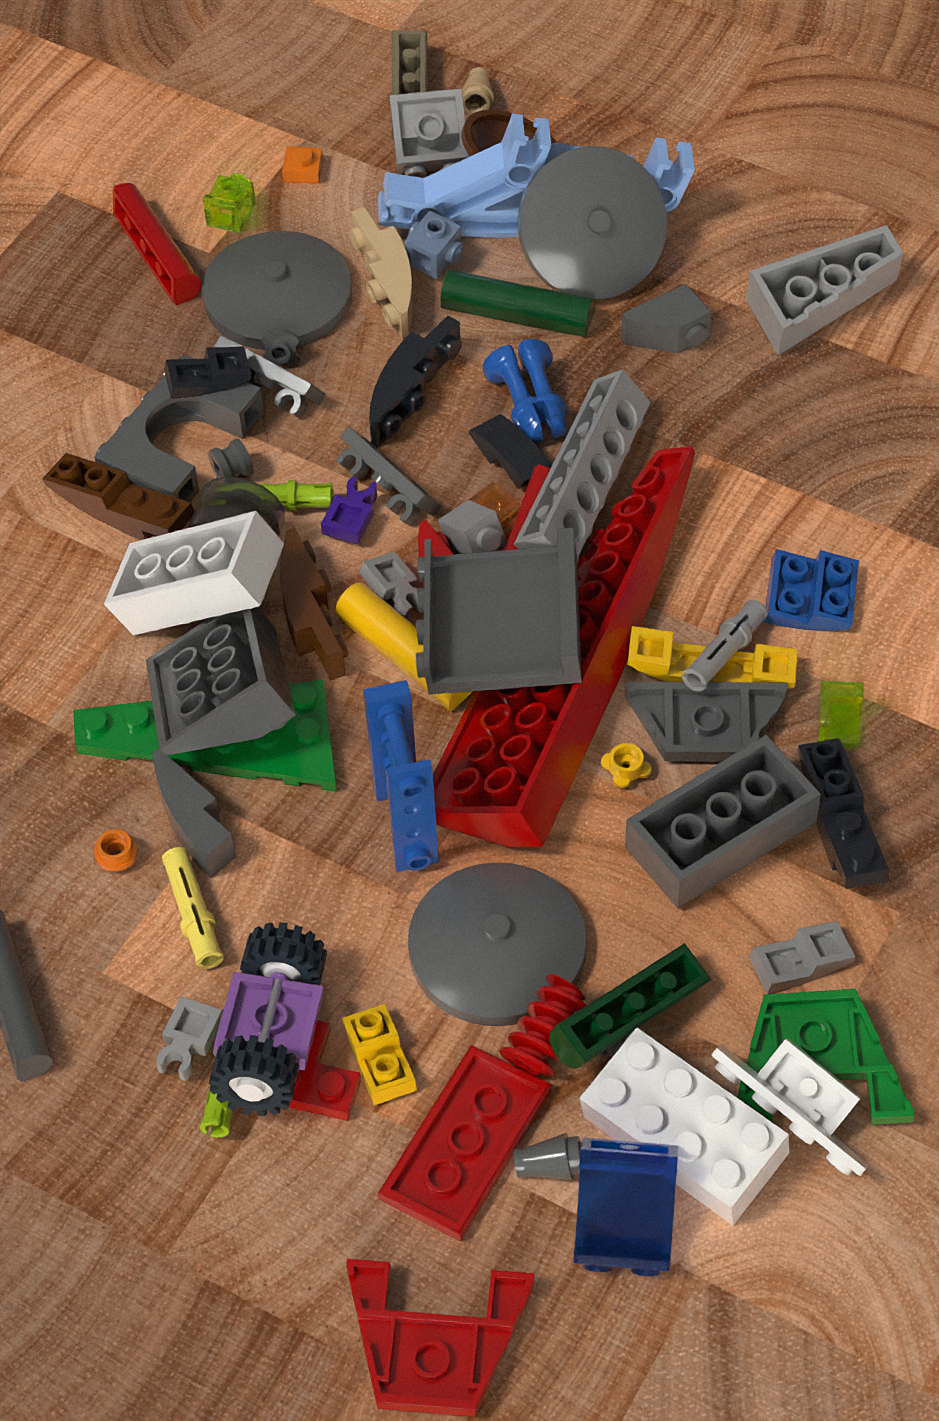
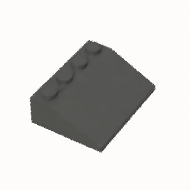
[146,607,296,756]

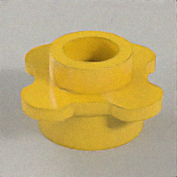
[601,743,651,788]

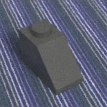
[621,284,711,353]

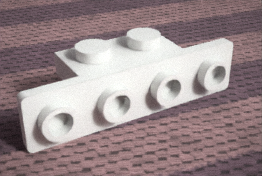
[711,1038,869,1176]

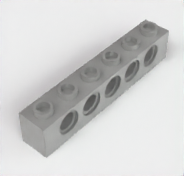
[514,369,650,562]

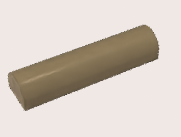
[391,30,427,139]

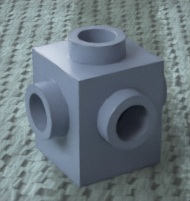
[405,210,463,279]

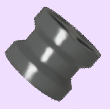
[208,439,254,484]

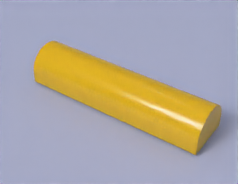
[336,582,473,712]

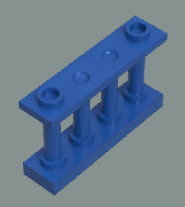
[364,680,439,872]

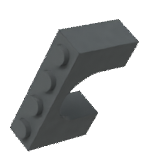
[94,354,264,502]

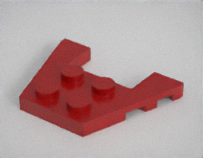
[346,1259,535,1417]

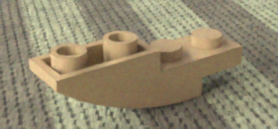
[349,207,414,340]

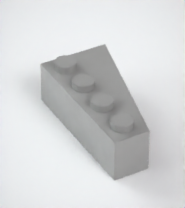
[745,225,904,356]

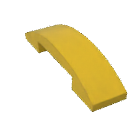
[627,626,798,689]

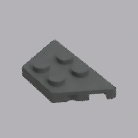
[625,682,788,762]

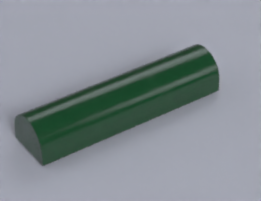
[440,269,595,337]
[550,943,712,1069]

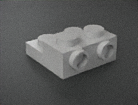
[390,89,469,178]

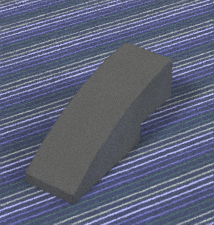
[152,748,236,878]

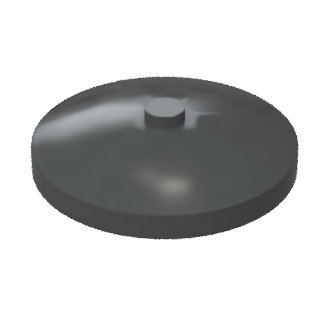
[517,146,667,300]
[202,231,352,350]
[408,863,587,1026]

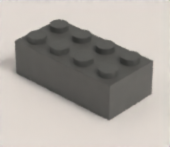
[625,735,821,909]

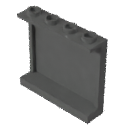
[416,527,582,695]

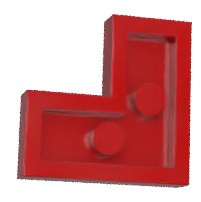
[289,1020,361,1121]

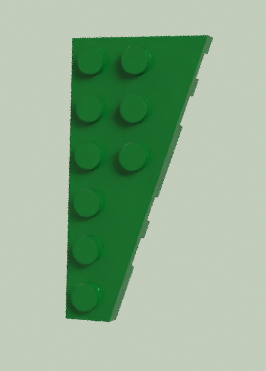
[73,680,337,792]

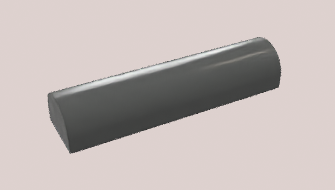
[0,910,53,1082]

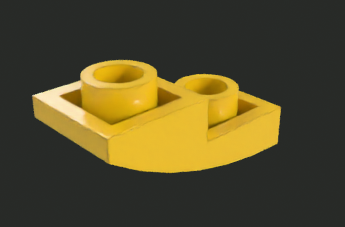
[342,1004,417,1106]

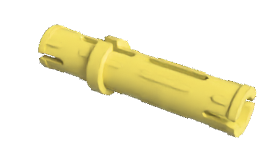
[162,847,224,969]

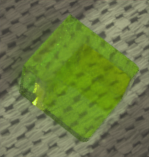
[817,680,864,748]

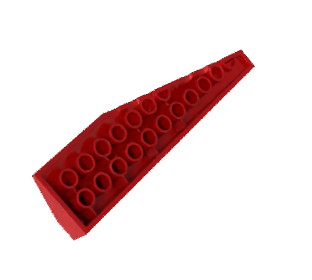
[433,446,695,847]

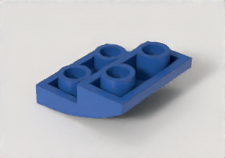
[764,549,859,631]

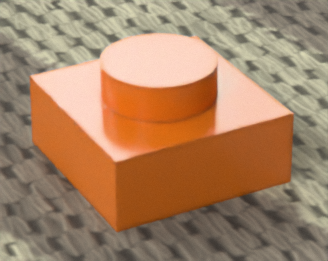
[282,146,323,184]

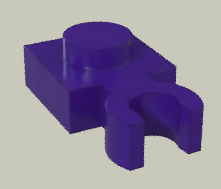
[321,476,377,544]

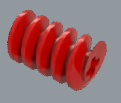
[499,974,588,1076]

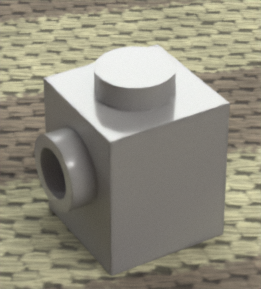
[437,500,507,555]

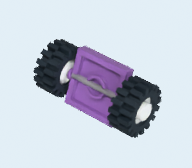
[209,922,327,1116]

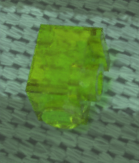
[203,173,256,233]

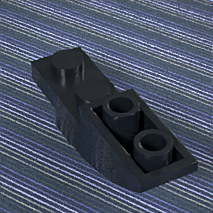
[369,316,462,448]
[798,738,889,889]

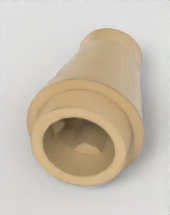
[462,67,494,115]

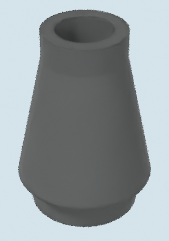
[514,1133,584,1180]

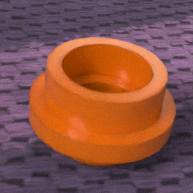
[94,829,138,872]

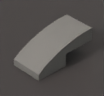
[749,921,856,994]

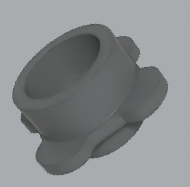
[261,329,300,367]

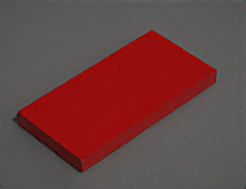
[378,1045,552,1242]

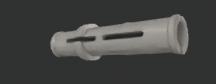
[682,599,768,692]

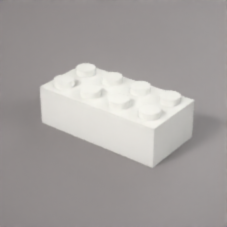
[104,511,284,635]
[579,1028,790,1226]

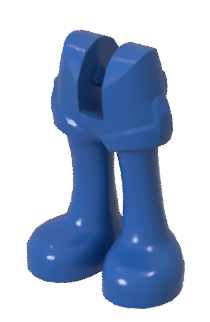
[482,339,568,444]

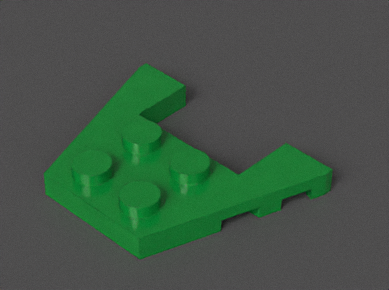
[737,988,914,1125]

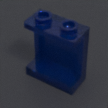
[573,1138,678,1276]

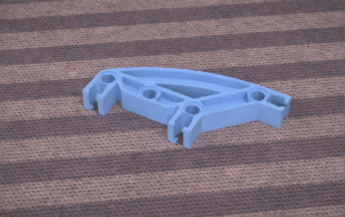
[377,113,695,238]

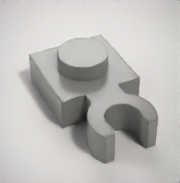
[359,551,419,618]
[156,996,223,1081]

